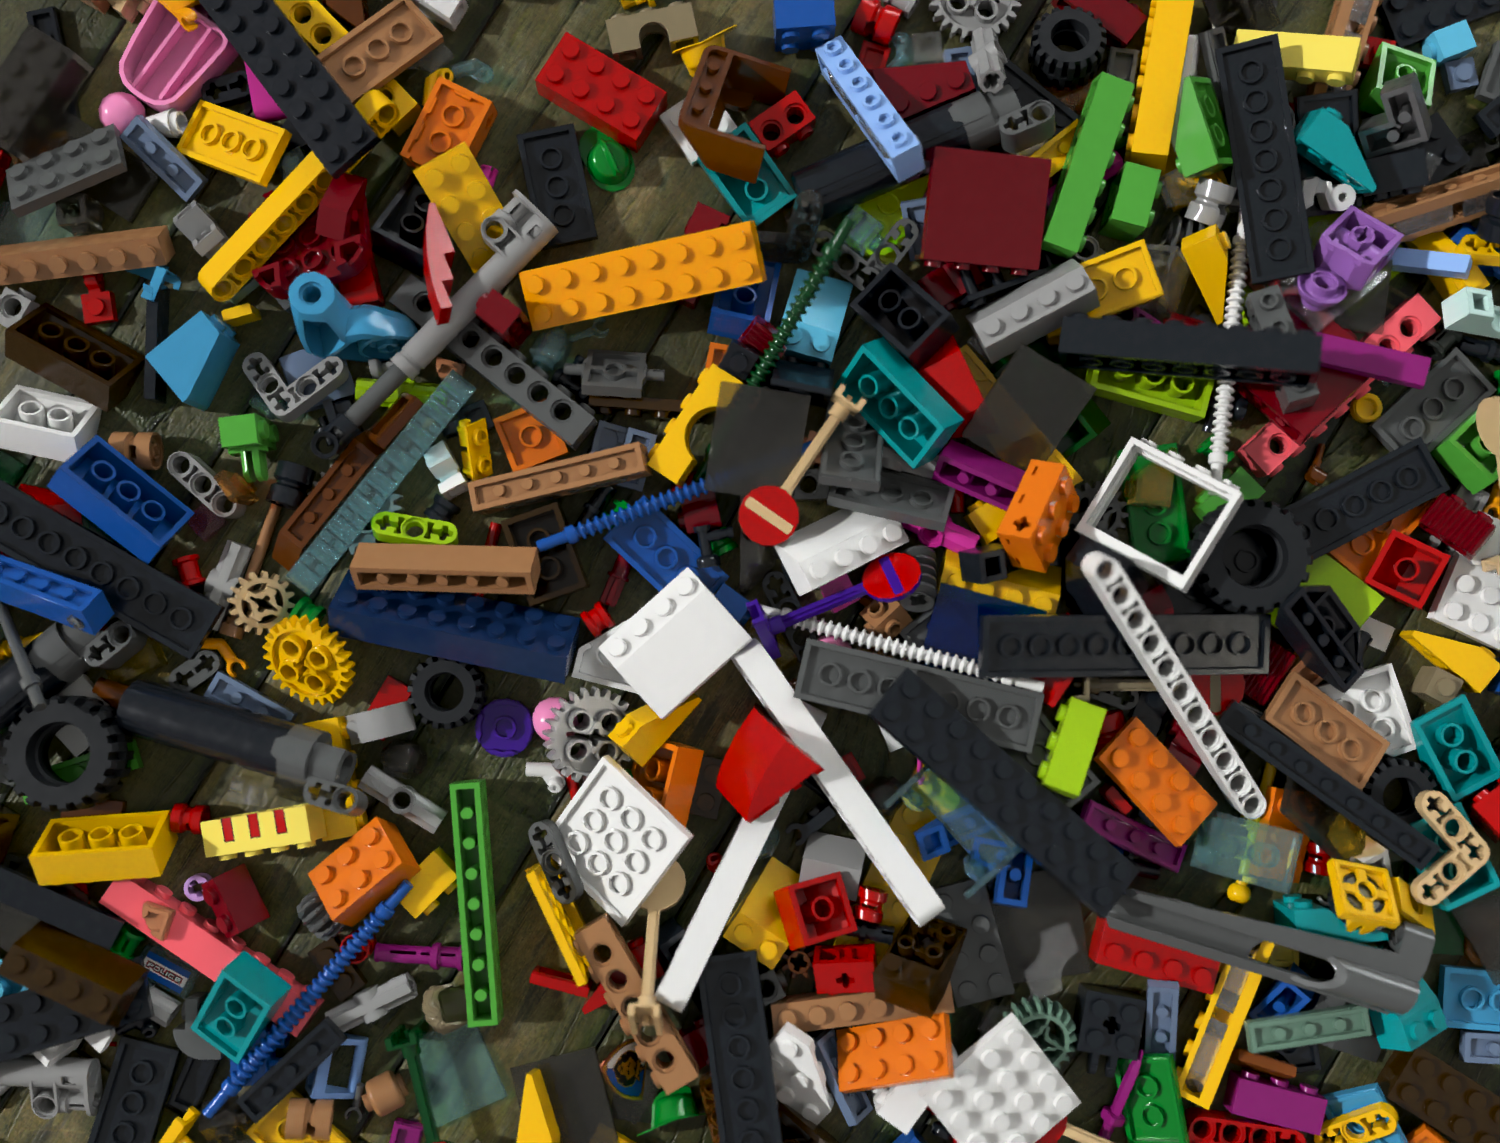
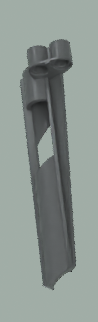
[1106,889,1435,1015]

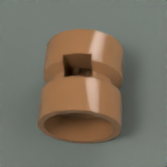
[108,431,164,470]
[285,1097,335,1141]

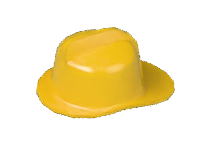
[672,25,737,77]

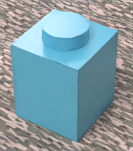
[1421,19,1477,67]

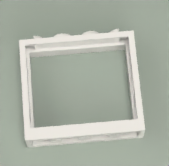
[1075,437,1244,594]

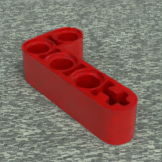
[1184,1107,1306,1143]

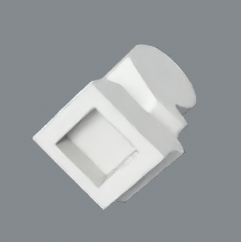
[1301,176,1356,211]
[422,440,469,500]

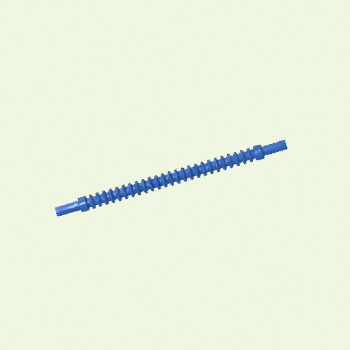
[536,440,813,552]
[202,879,414,1119]

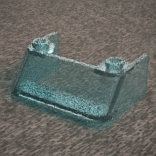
[884,766,1021,898]

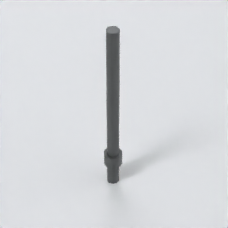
[0,601,47,712]

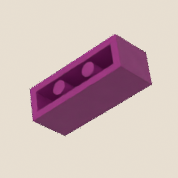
[932,439,1025,511]
[1222,1068,1328,1136]

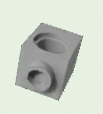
[0,287,41,328]

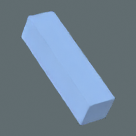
[1388,247,1473,279]

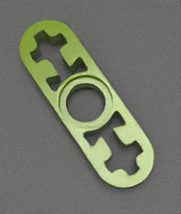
[371,511,459,545]

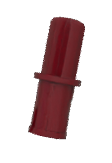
[600,554,632,607]

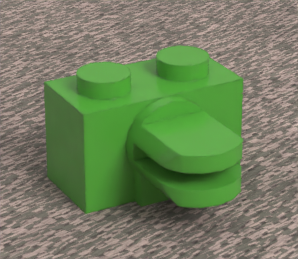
[218,413,279,483]

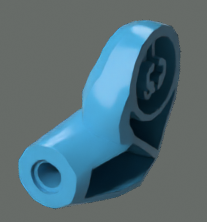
[288,272,418,362]

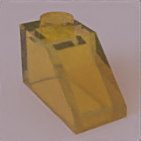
[1124,447,1178,509]

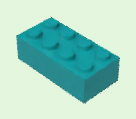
[834,337,964,470]

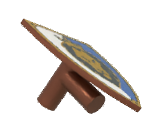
[600,1038,647,1100]

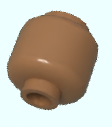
[362,1070,409,1117]

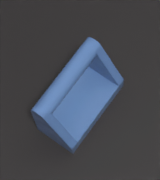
[305,1033,369,1099]

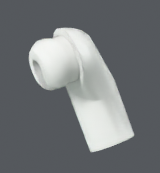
[525,762,566,793]

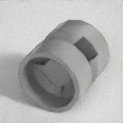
[1184,176,1237,229]

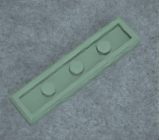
[1244,1004,1373,1054]

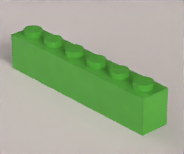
[1041,71,1135,259]

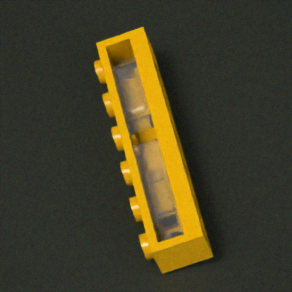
[1176,941,1275,1110]

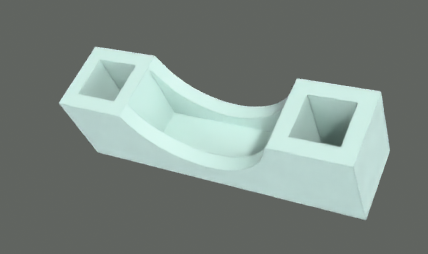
[1441,286,1500,339]

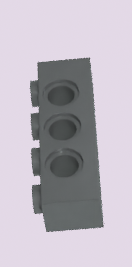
[1243,284,1320,414]

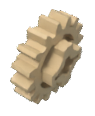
[227,570,296,635]

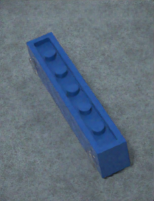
[0,554,114,636]

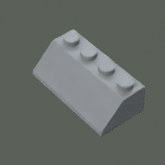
[965,258,1100,364]

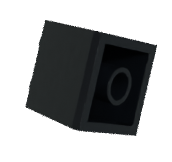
[1065,534,1150,614]

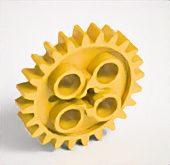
[262,614,356,706]

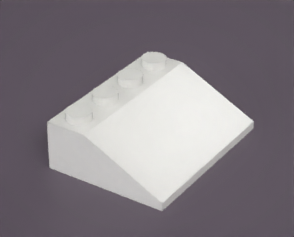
[598,567,753,720]

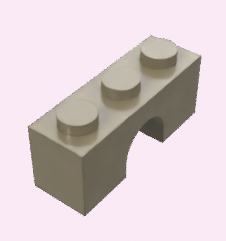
[605,1,699,64]

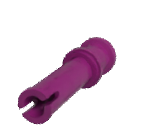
[374,942,464,971]

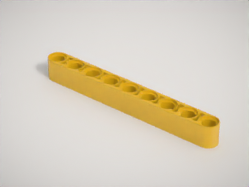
[198,89,400,302]

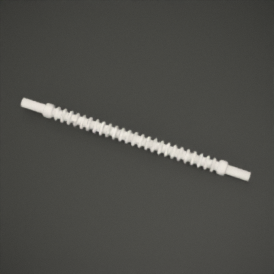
[1208,208,1249,496]
[760,604,1045,693]

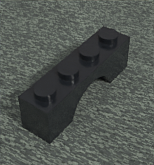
[958,530,1079,584]

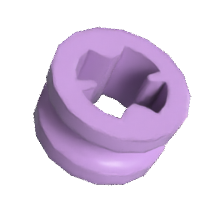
[183,872,213,902]

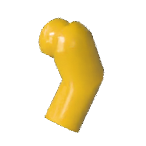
[422,68,454,106]

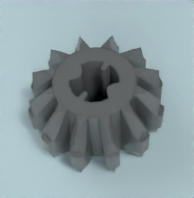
[296,890,345,941]

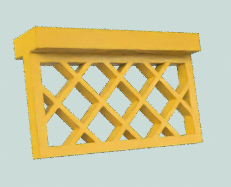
[525,857,601,987]

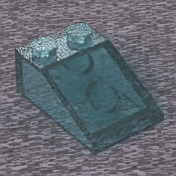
[1190,809,1303,894]

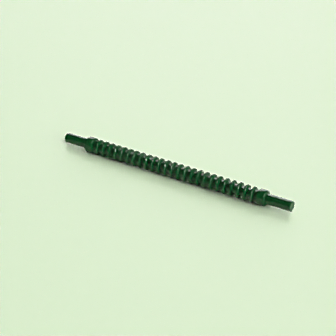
[692,216,856,483]

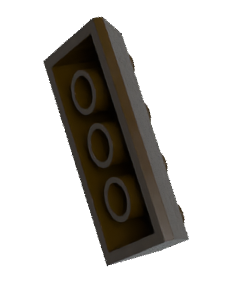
[5,302,145,413]
[0,920,150,1028]

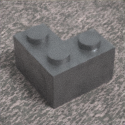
[1358,72,1433,159]

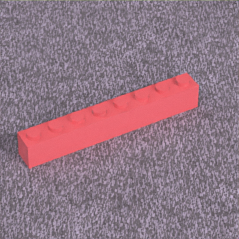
[99,878,325,1038]

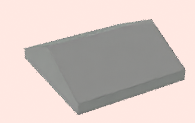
[798,831,866,902]

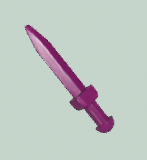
[1098,1050,1144,1140]

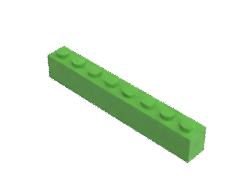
[449,778,504,1028]

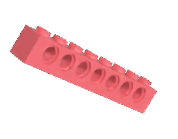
[1235,293,1442,478]

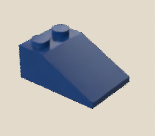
[707,252,783,340]

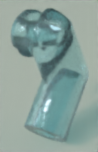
[886,32,913,68]
[450,58,494,84]
[249,393,289,420]

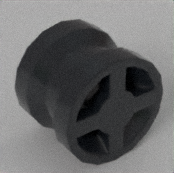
[424,493,462,523]

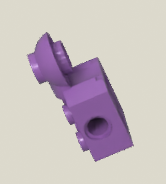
[1297,205,1404,312]

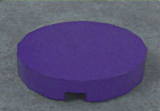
[475,698,535,757]

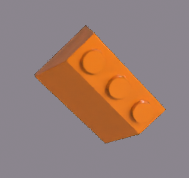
[631,740,704,828]

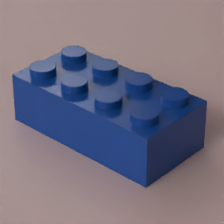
[47,434,195,564]

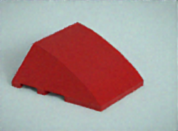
[910,335,1000,439]
[716,703,825,824]

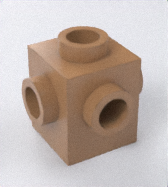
[859,599,913,640]

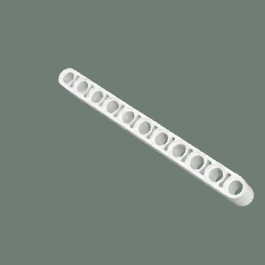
[1082,551,1267,819]
[731,638,945,927]
[655,700,827,1013]

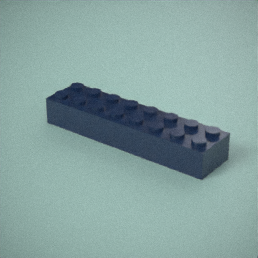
[328,569,581,684]

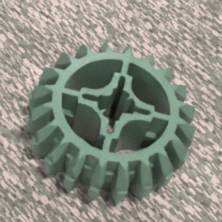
[997,995,1078,1070]

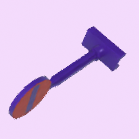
[745,552,922,660]

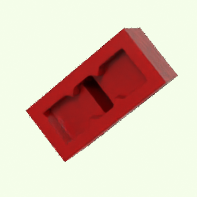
[748,90,816,158]

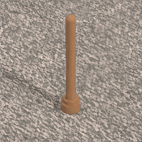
[219,503,282,639]

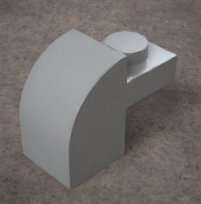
[173,200,230,259]
[345,701,416,745]

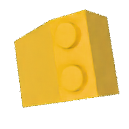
[722,856,800,970]

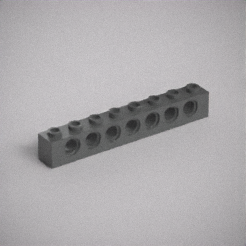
[389,274,598,451]

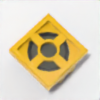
[1326,858,1401,935]

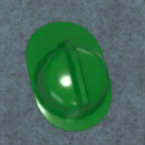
[579,127,635,192]
[636,1086,707,1136]

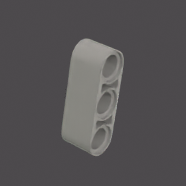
[167,451,247,519]

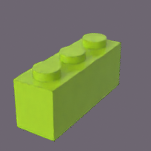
[1037,697,1107,799]

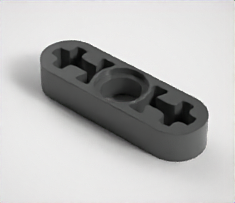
[528,819,584,904]

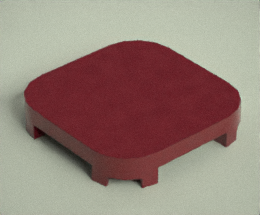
[248,190,372,300]

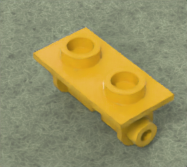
[457,418,493,481]

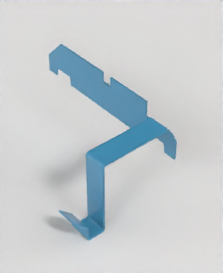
[125,265,182,302]

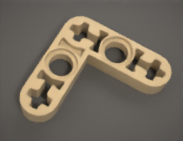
[1410,790,1490,906]

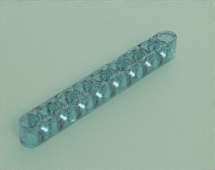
[285,369,477,596]

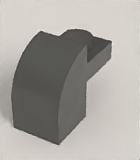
[173,992,225,1060]

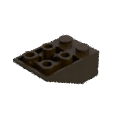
[873,916,968,1019]

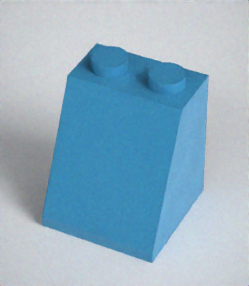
[145,310,240,411]

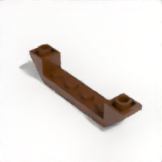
[272,426,406,576]

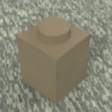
[1408,666,1464,706]

